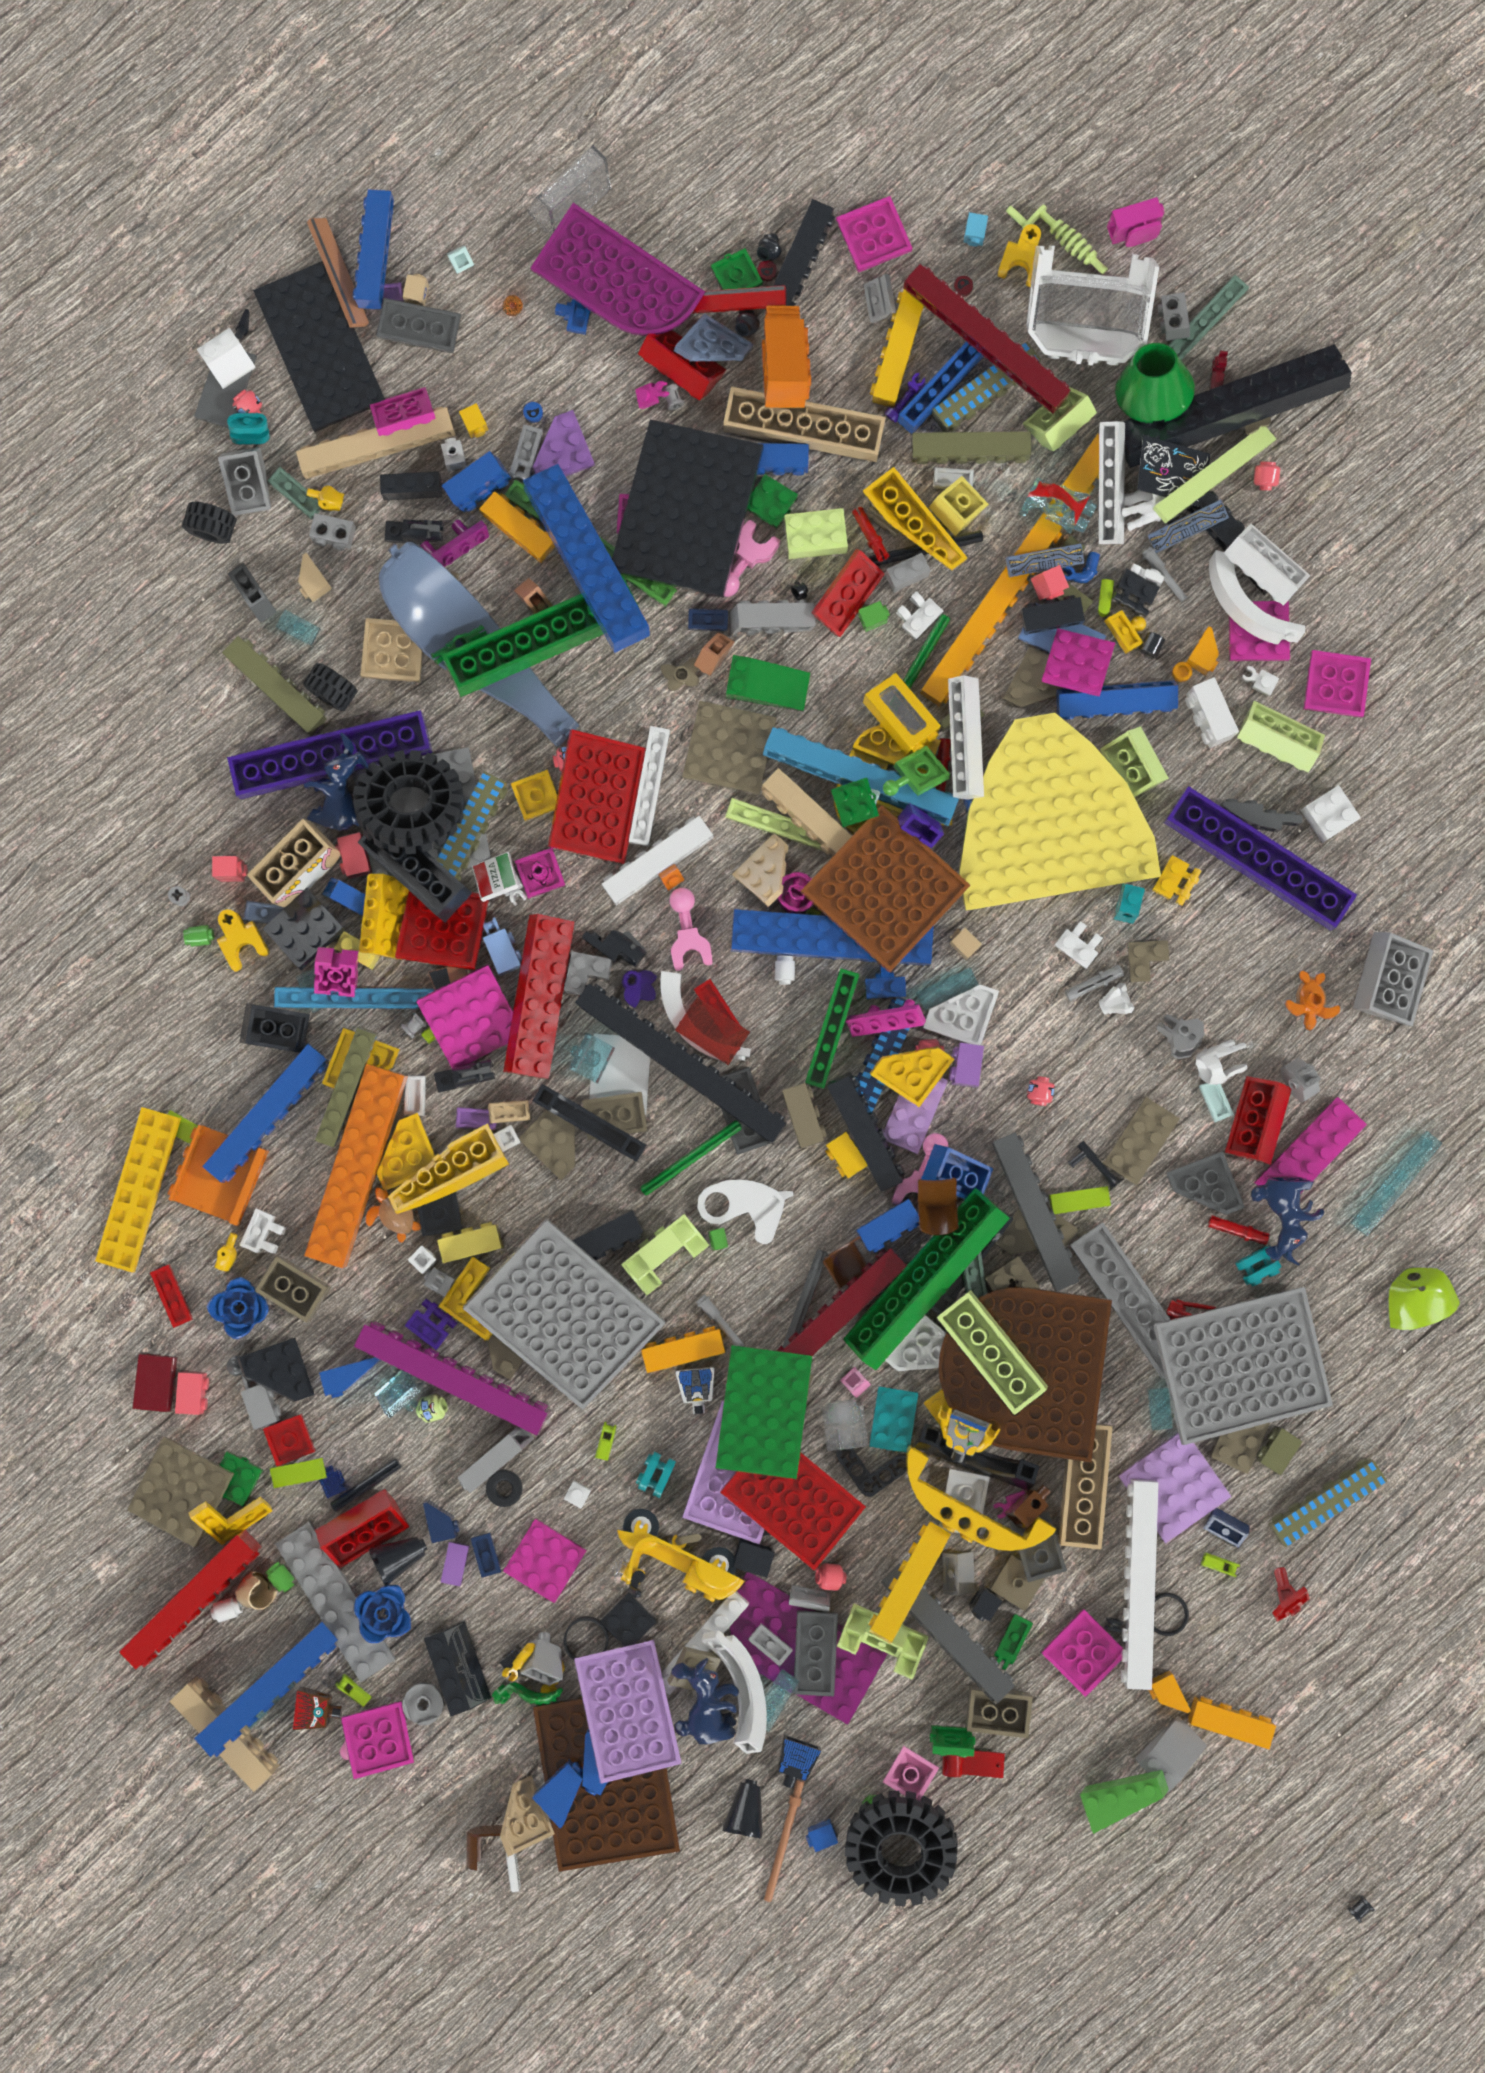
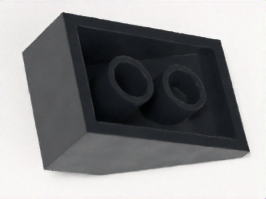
[239,1003,310,1053]

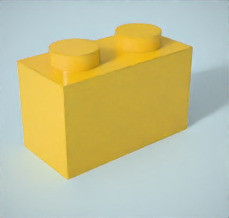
[825,1132,868,1179]

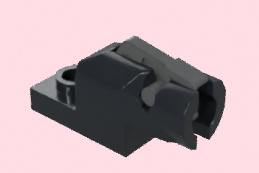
[384,519,444,545]
[582,930,647,967]
[434,1059,496,1093]

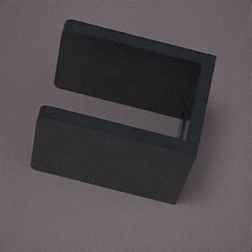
[734,1539,775,1578]

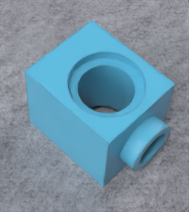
[963,212,988,247]

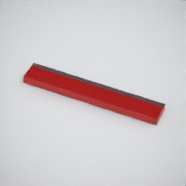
[692,285,786,314]

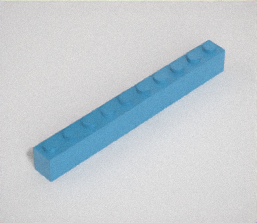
[763,727,959,826]

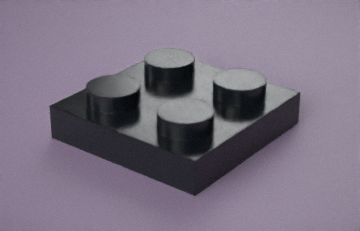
[418,1191,463,1237]
[600,1593,657,1647]

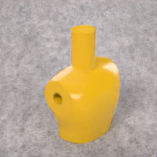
[306,485,345,511]
[214,1233,238,1271]

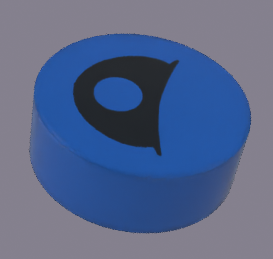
[523,402,543,423]

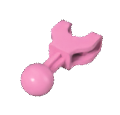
[724,520,781,597]
[669,888,712,971]
[892,1133,948,1205]

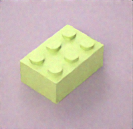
[784,508,848,559]

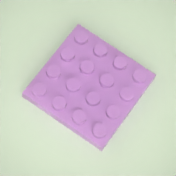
[1118,1433,1231,1543]

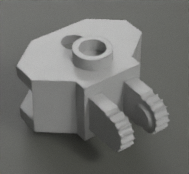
[1156,1014,1205,1059]
[1280,1057,1321,1102]

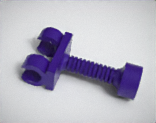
[884,373,926,423]

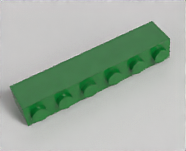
[805,968,860,1090]

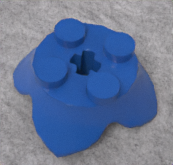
[206,1277,269,1339]
[354,1585,411,1643]

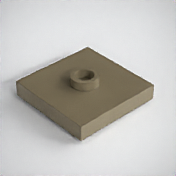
[990,1554,1045,1611]

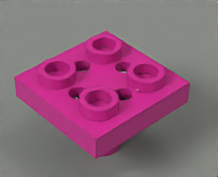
[515,848,566,899]

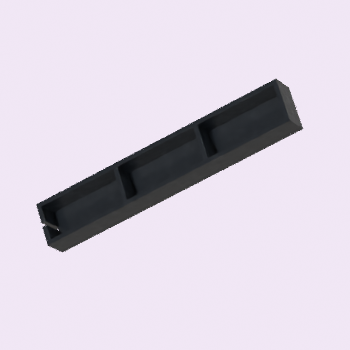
[1123,344,1352,468]
[575,983,786,1145]

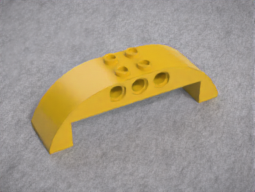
[906,1445,1056,1551]

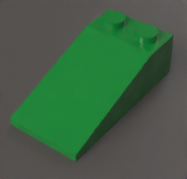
[726,655,810,712]

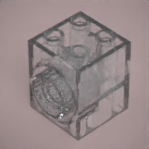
[821,1400,868,1451]

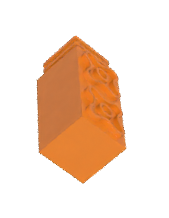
[762,305,811,408]

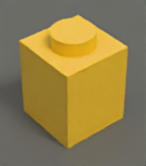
[459,403,488,438]

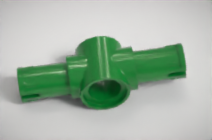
[431,625,487,665]

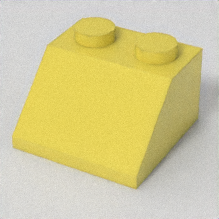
[928,476,989,536]

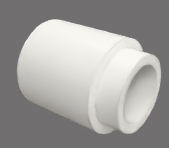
[775,956,795,985]
[210,1597,243,1623]

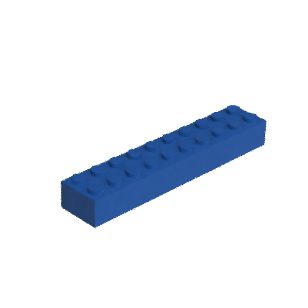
[523,464,650,653]
[731,909,934,966]

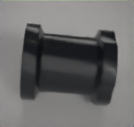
[1347,1895,1375,1923]

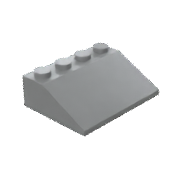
[1353,932,1434,1026]

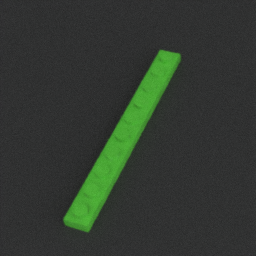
[505,479,677,607]

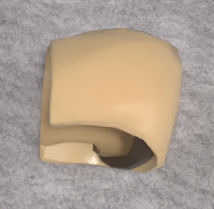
[235,1571,278,1610]

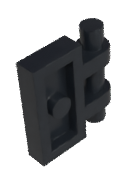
[1112,569,1160,617]

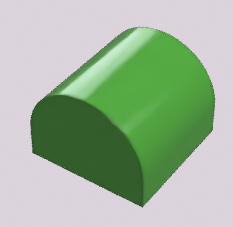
[708,1228,728,1251]

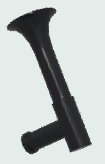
[1068,1140,1125,1192]

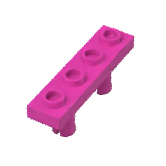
[845,999,926,1037]

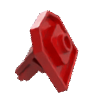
[1272,1567,1310,1622]

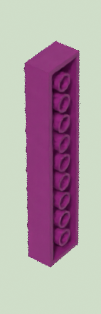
[354,1321,551,1435]

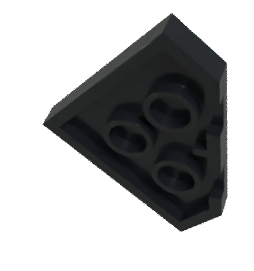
[237,1338,315,1402]

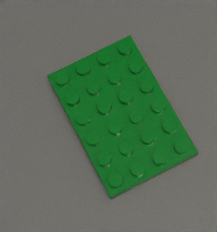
[715,1345,812,1479]

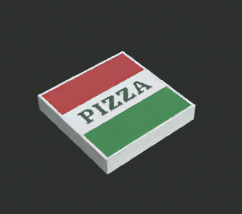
[472,852,519,902]

